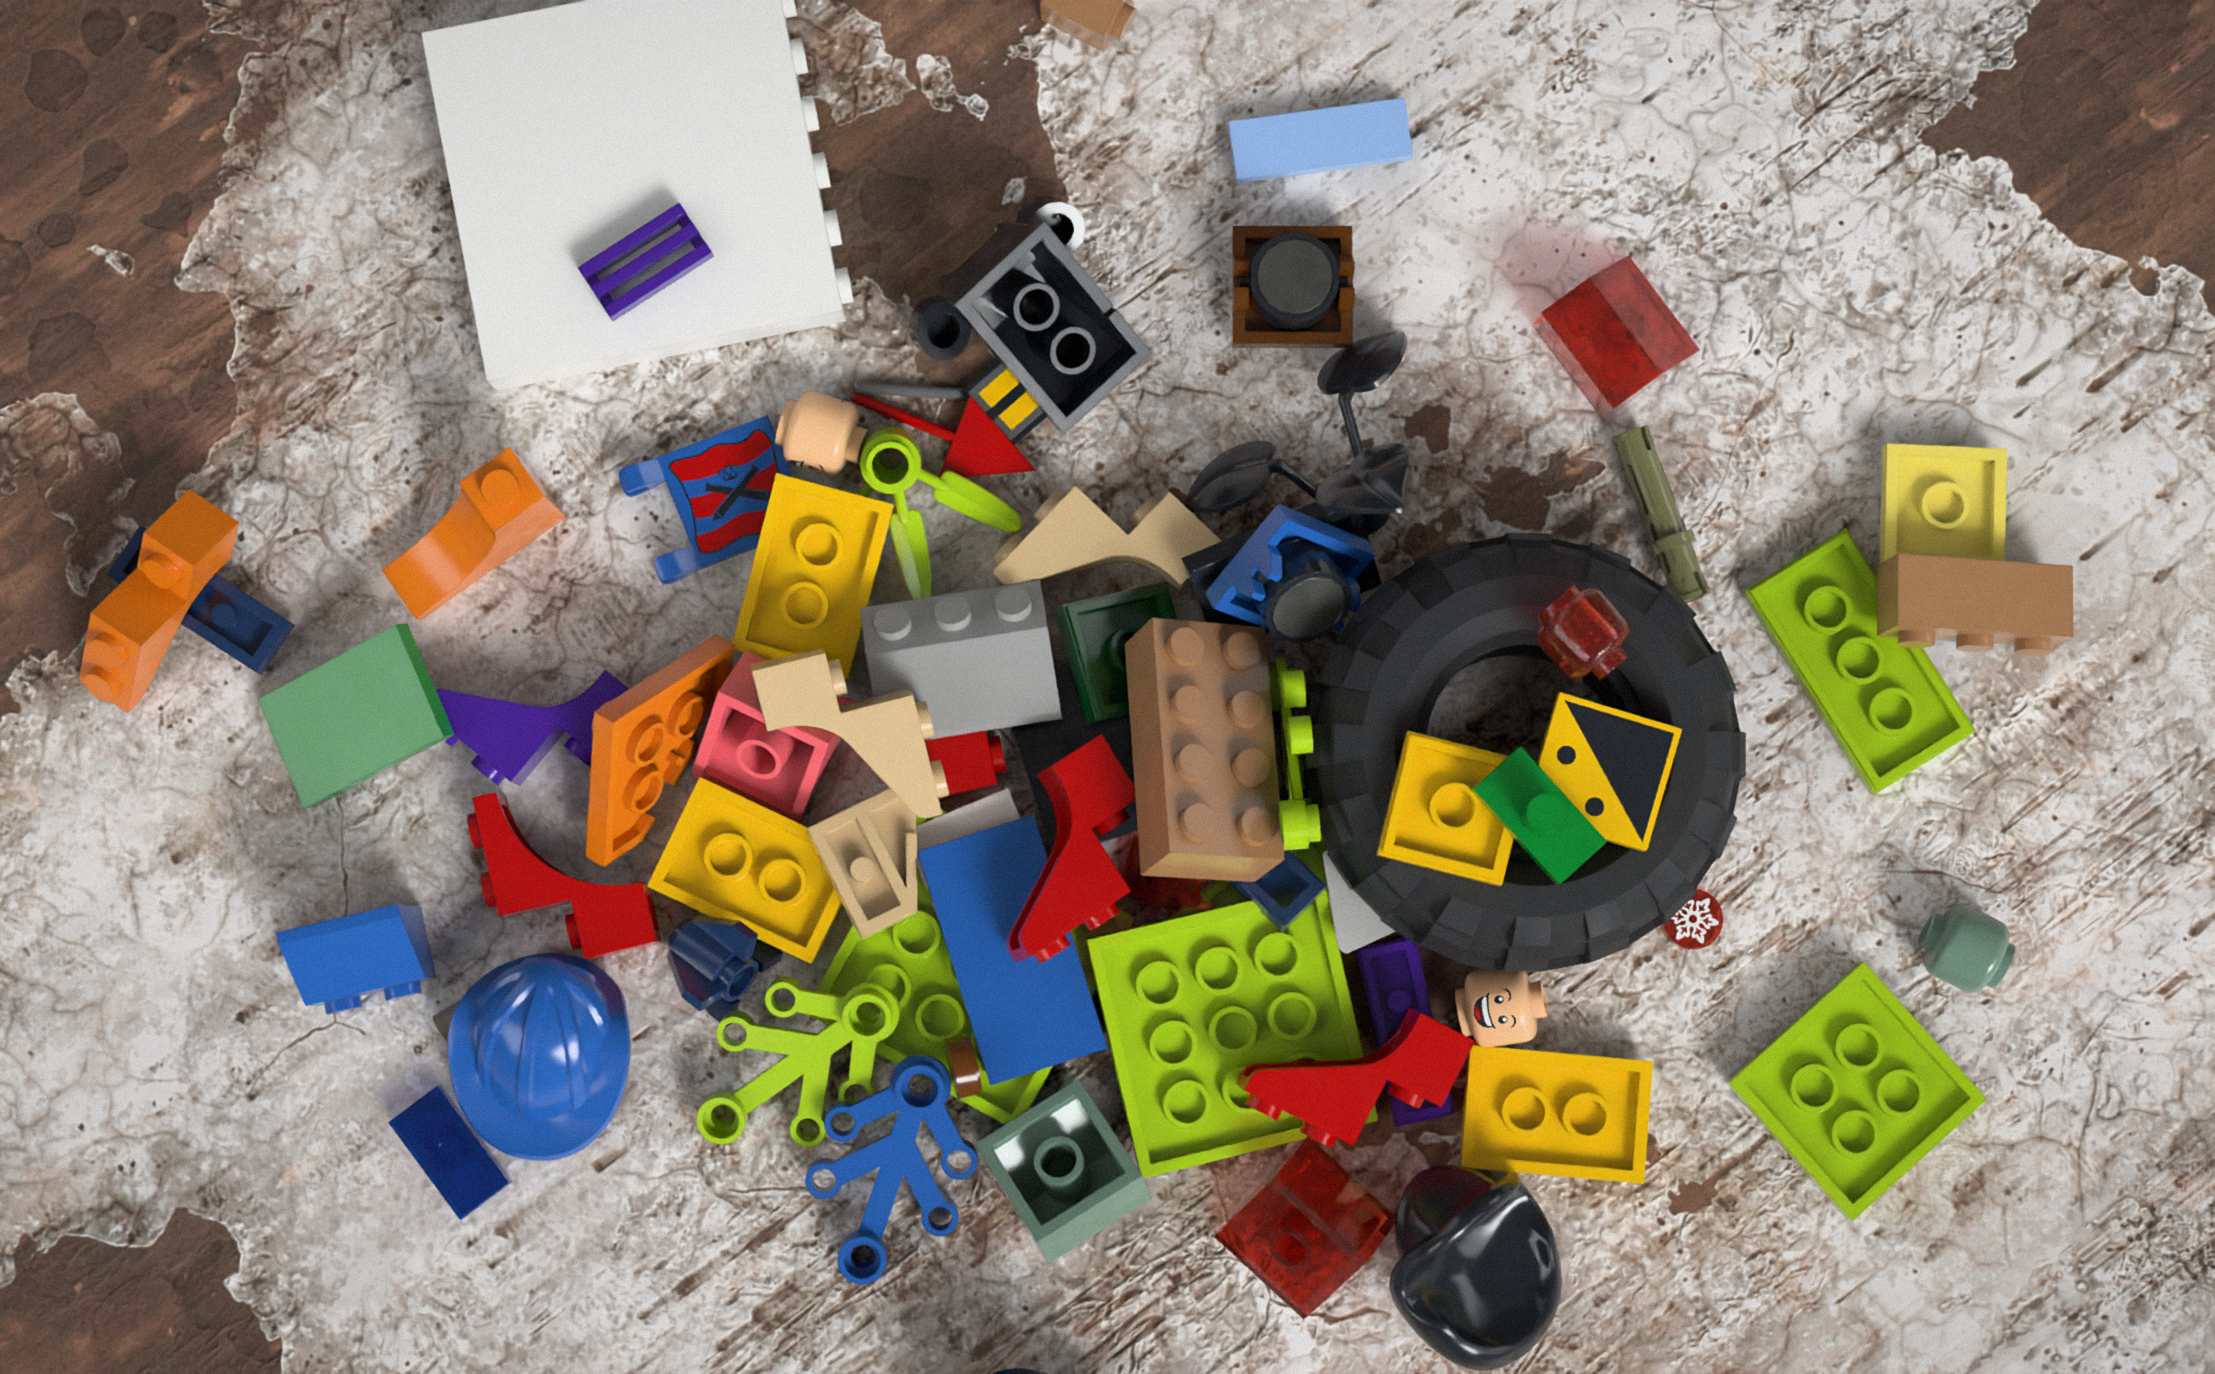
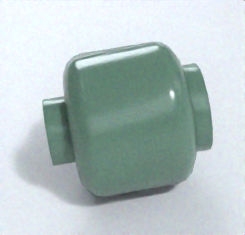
[1918,903,2015,993]

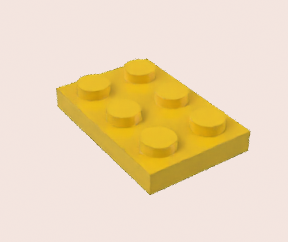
[732,473,895,680]
[647,777,842,964]
[1459,1045,1653,1184]

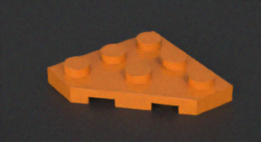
[586,634,734,867]

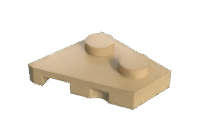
[806,788,917,940]

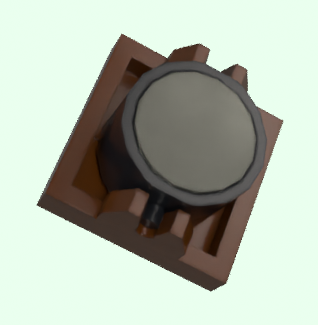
[1232,226,1355,348]

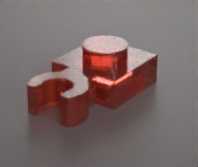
[1122,836,1215,911]

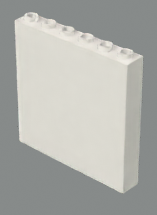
[421,0,854,391]

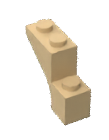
[992,486,1222,592]
[750,647,949,818]

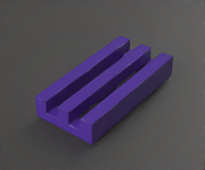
[577,202,714,321]

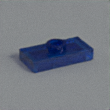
[388,1085,513,1220]

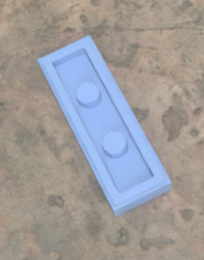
[1228,97,1413,184]

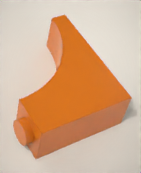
[381,447,567,621]

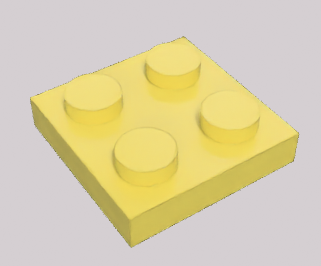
[1879,443,2007,564]

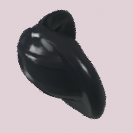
[1389,1165,1562,1371]

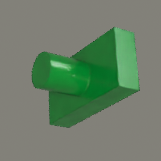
[1471,746,1607,885]

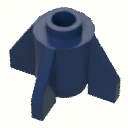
[667,915,783,1027]

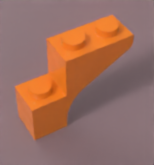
[79,489,239,713]

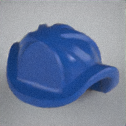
[447,953,631,1161]

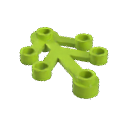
[1268,656,1321,851]
[696,977,900,1148]

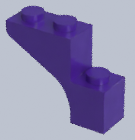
[436,670,629,786]

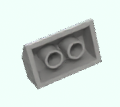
[860,580,1062,740]

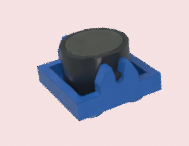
[1205,504,1376,643]

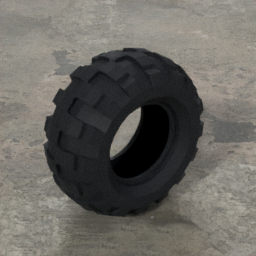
[1303,532,1746,972]

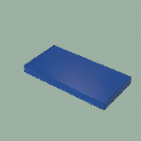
[917,814,1107,1086]

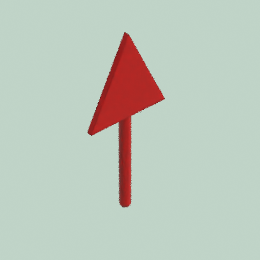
[850,392,1037,478]

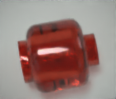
[1536,584,1631,680]

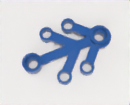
[805,1054,978,1285]

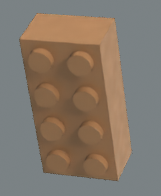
[1125,618,1285,882]

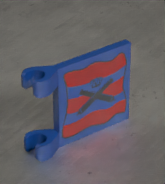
[619,415,793,585]

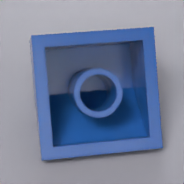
[276,904,437,1015]

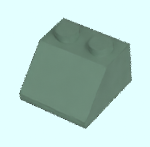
[975,1079,1152,1264]

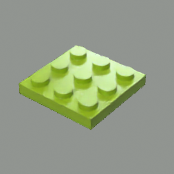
[1725,961,1987,1221]

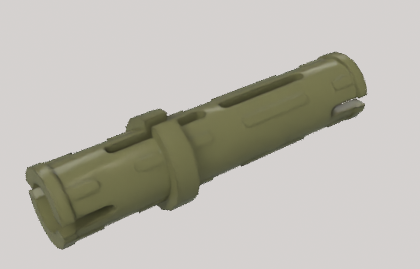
[1612,425,1711,604]

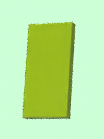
[1742,528,1976,795]

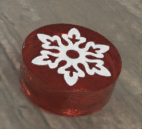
[1660,889,1723,950]

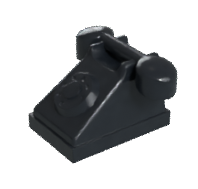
[909,196,1152,434]

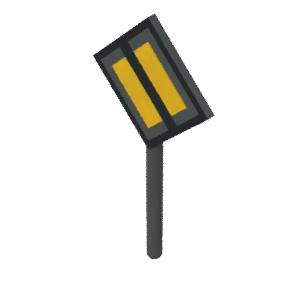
[853,360,1047,445]

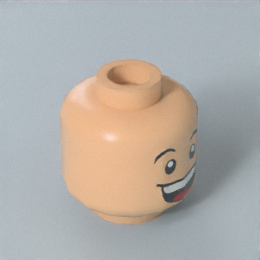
[775,391,868,476]
[1455,969,1548,1048]

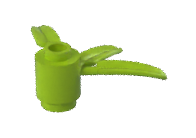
[848,426,1022,599]

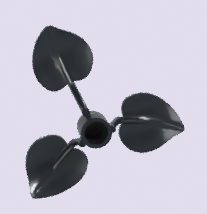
[1184,331,1412,535]

